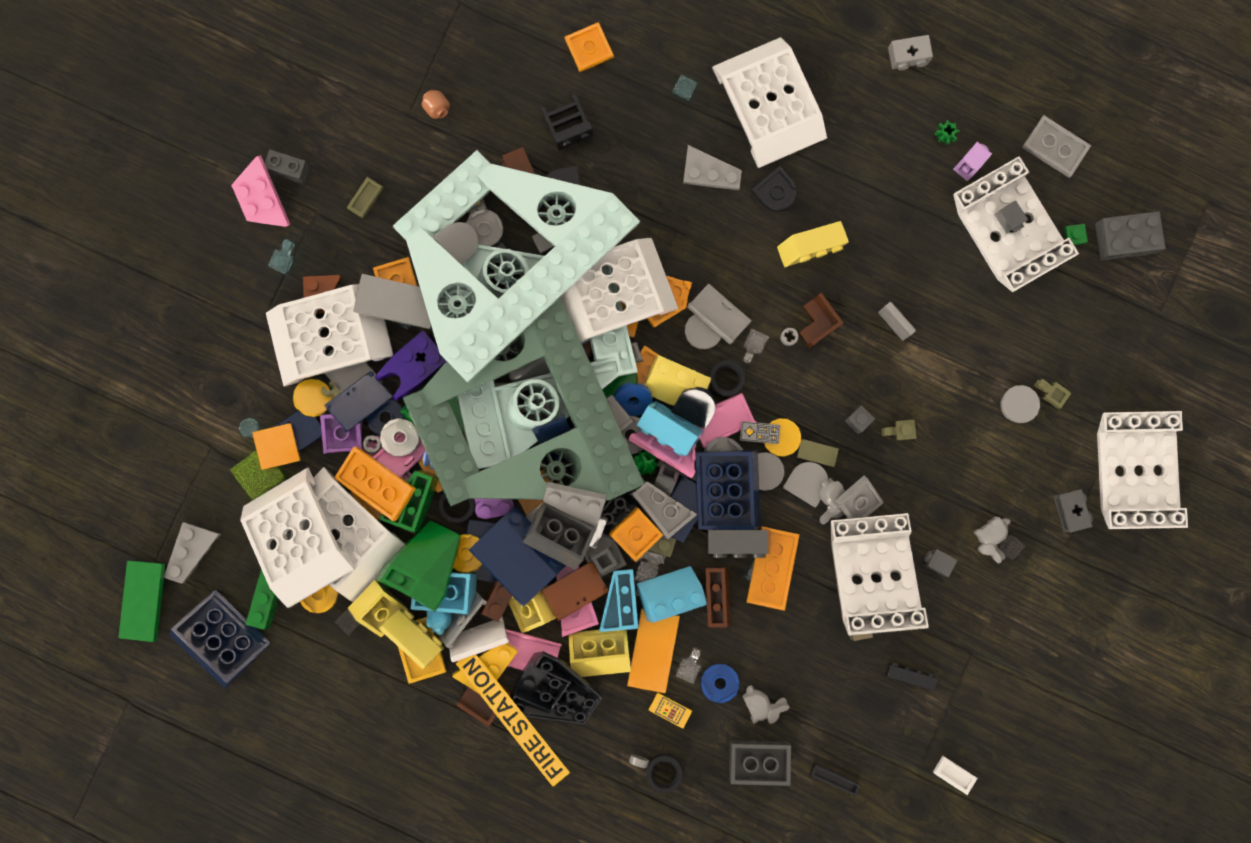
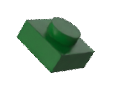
[1064,224,1088,245]

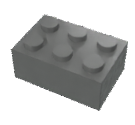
[1095,211,1166,260]
[523,502,596,570]
[708,530,771,558]
[729,740,791,786]

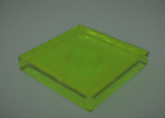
[230,450,285,501]

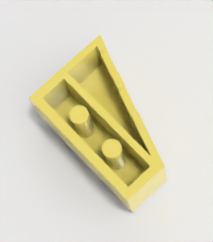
[777,221,849,268]

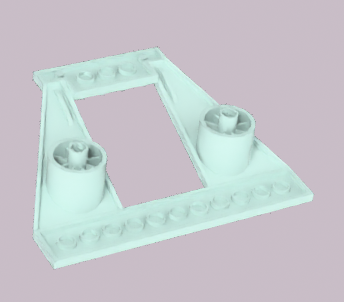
[393,150,640,383]
[439,244,638,470]

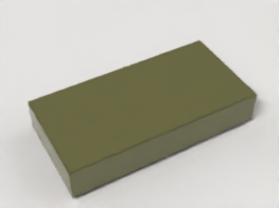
[347,177,384,219]
[796,439,839,467]

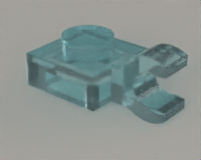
[268,239,295,275]

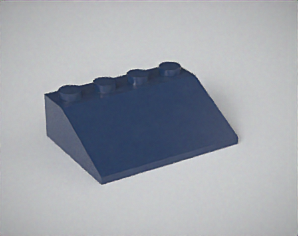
[696,450,760,530]
[469,507,566,607]
[170,590,271,689]

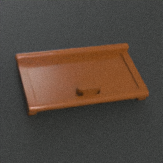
[541,561,609,621]

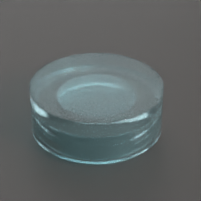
[239,418,260,438]

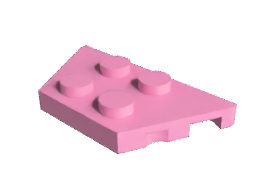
[232,155,290,227]
[629,432,696,478]

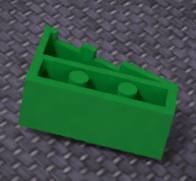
[379,470,438,532]

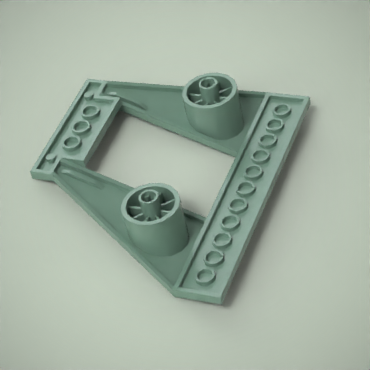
[403,283,644,506]

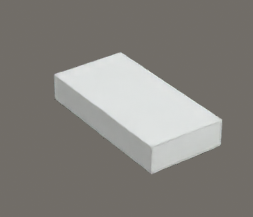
[933,756,978,795]

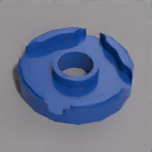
[615,383,653,416]
[701,663,740,703]

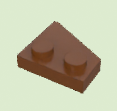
[303,275,341,315]

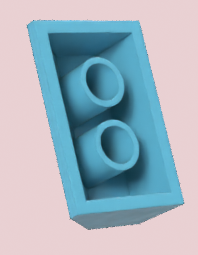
[637,401,704,456]
[636,566,707,623]
[411,572,477,614]

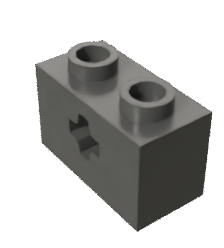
[264,149,311,185]
[1053,489,1093,533]

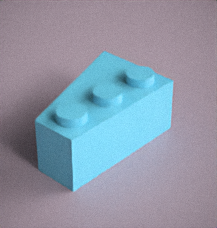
[599,569,638,632]

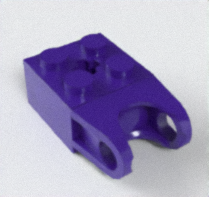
[376,331,446,401]

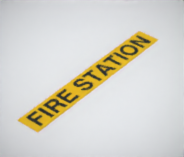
[456,654,570,786]

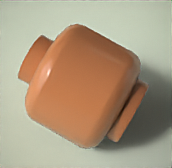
[422,90,450,119]

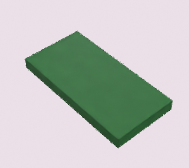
[118,561,165,642]

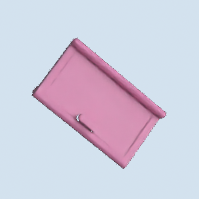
[696,393,757,448]
[373,433,425,478]
[505,629,562,670]

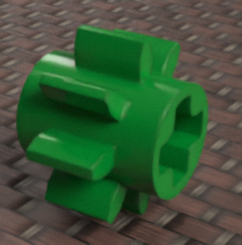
[934,120,960,145]
[634,451,658,475]

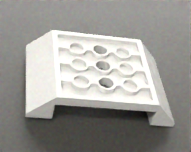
[712,37,827,168]
[953,156,1079,292]
[561,238,678,343]
[266,284,394,386]
[1097,411,1188,529]
[286,467,405,602]
[241,468,354,608]
[831,513,929,636]

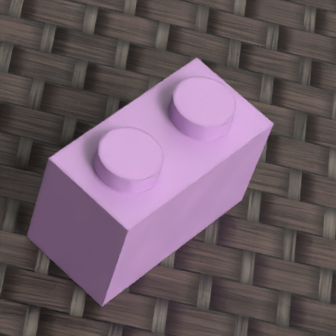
[953,142,992,181]

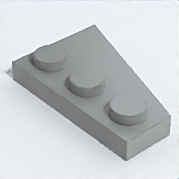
[683,145,742,190]
[631,481,697,539]
[543,482,606,528]
[164,522,221,584]

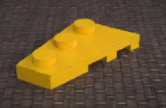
[452,643,518,693]

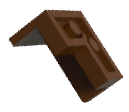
[799,293,844,348]
[456,681,512,727]

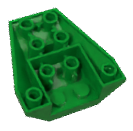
[375,521,461,612]

